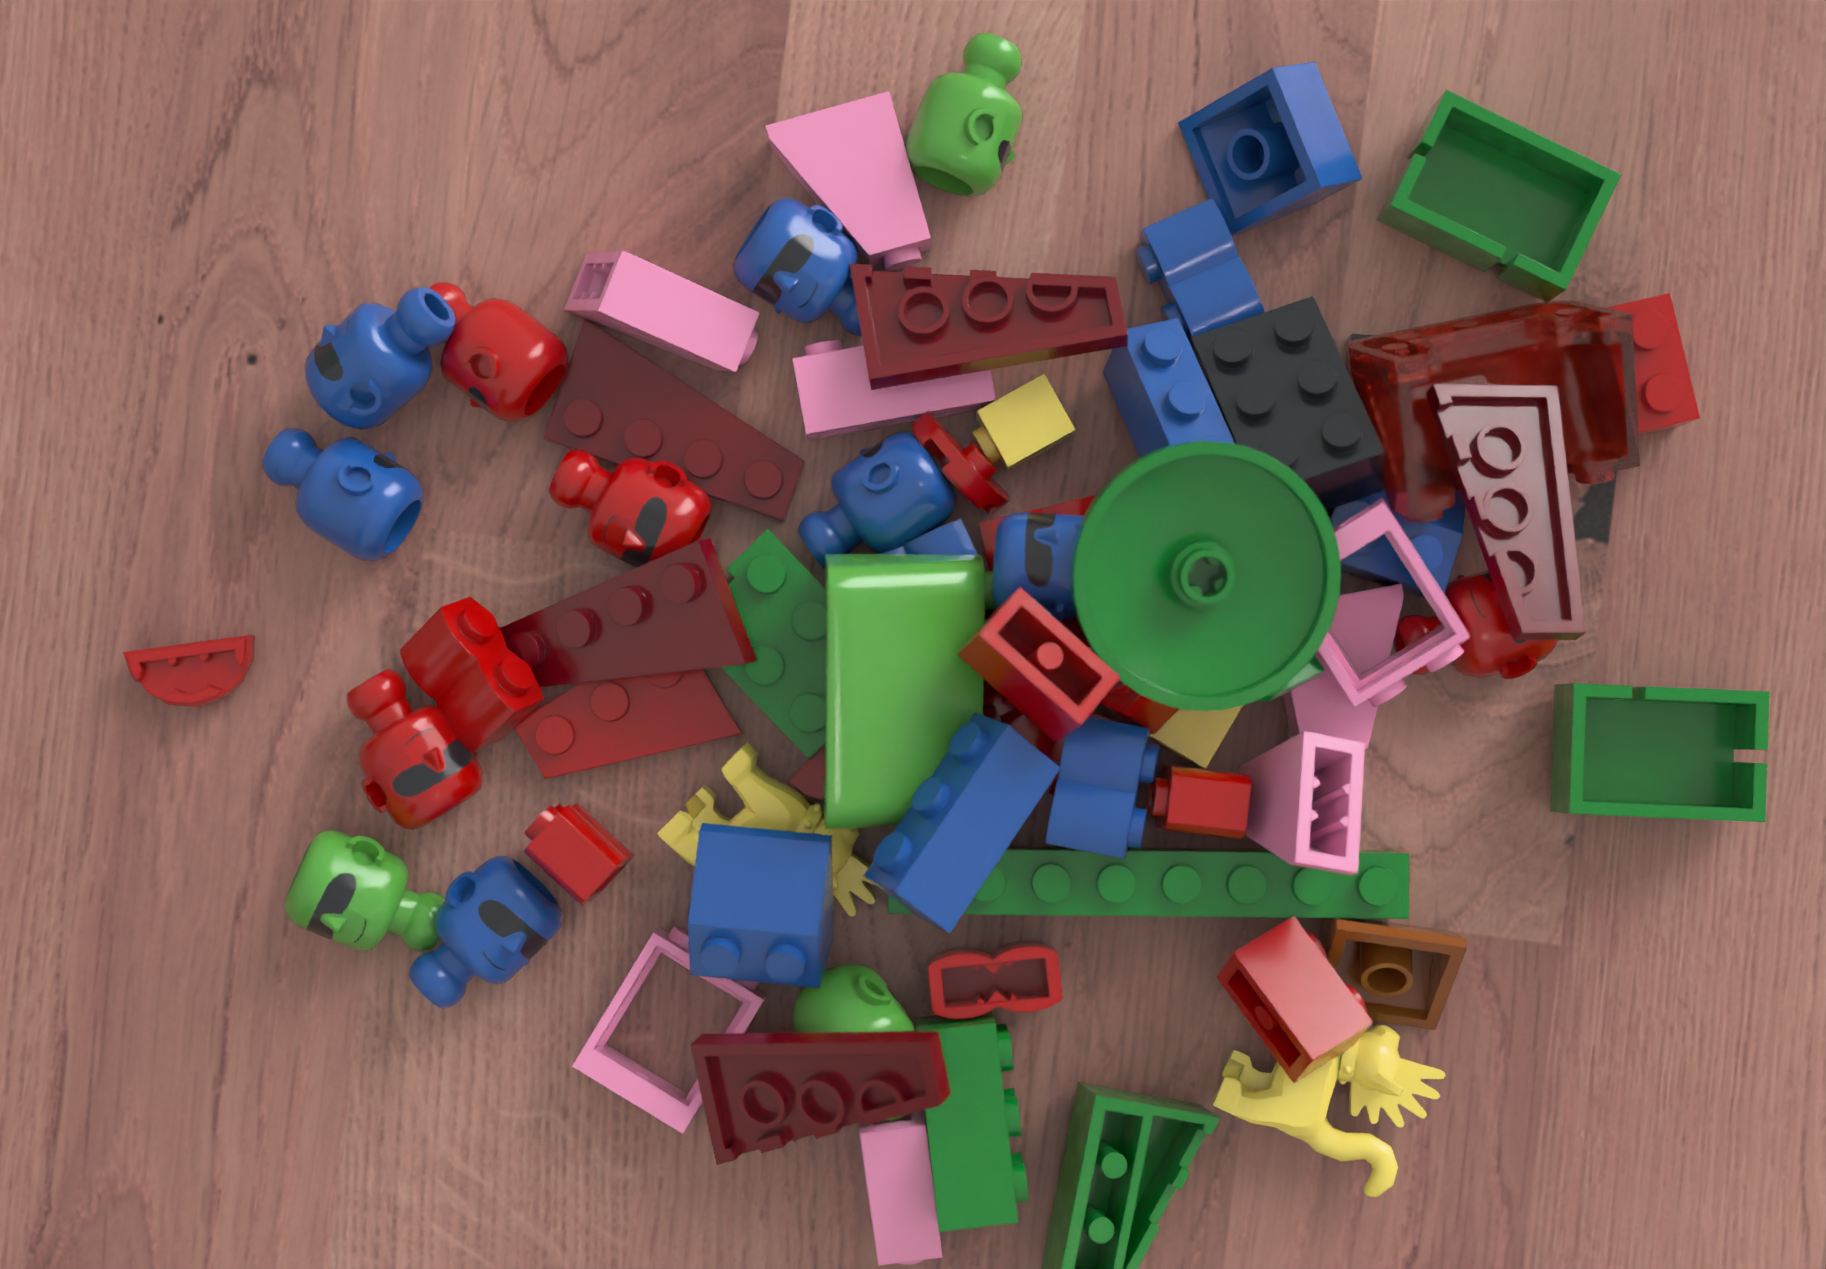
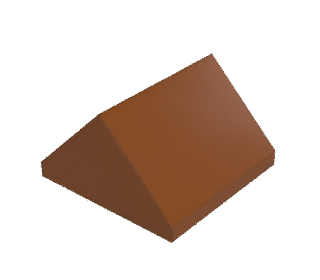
[1318,918,1467,1030]

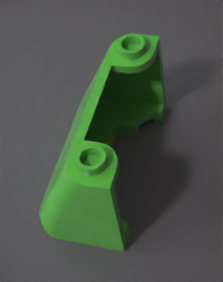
[823,554,996,829]

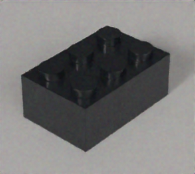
[1191,296,1385,511]

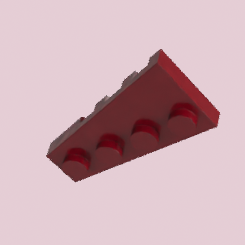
[850,264,1128,390]

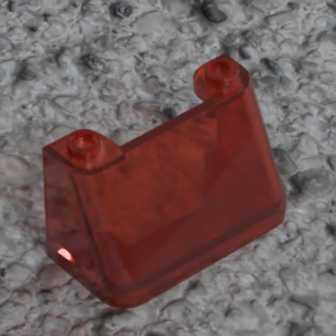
[1347,300,1640,522]

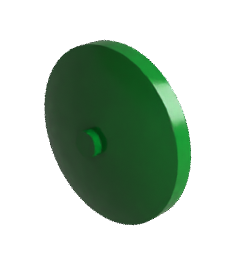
[1070,440,1341,711]

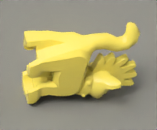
[657,741,876,917]
[1211,1018,1446,1197]

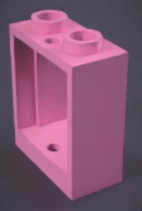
[1318,498,1470,707]
[572,925,768,1134]

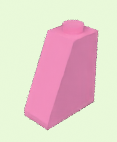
[766,91,931,271]
[564,250,759,372]
[1283,584,1404,748]
[1238,731,1365,875]
[859,1110,943,1266]

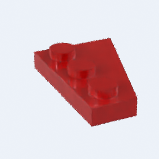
[514,669,743,779]

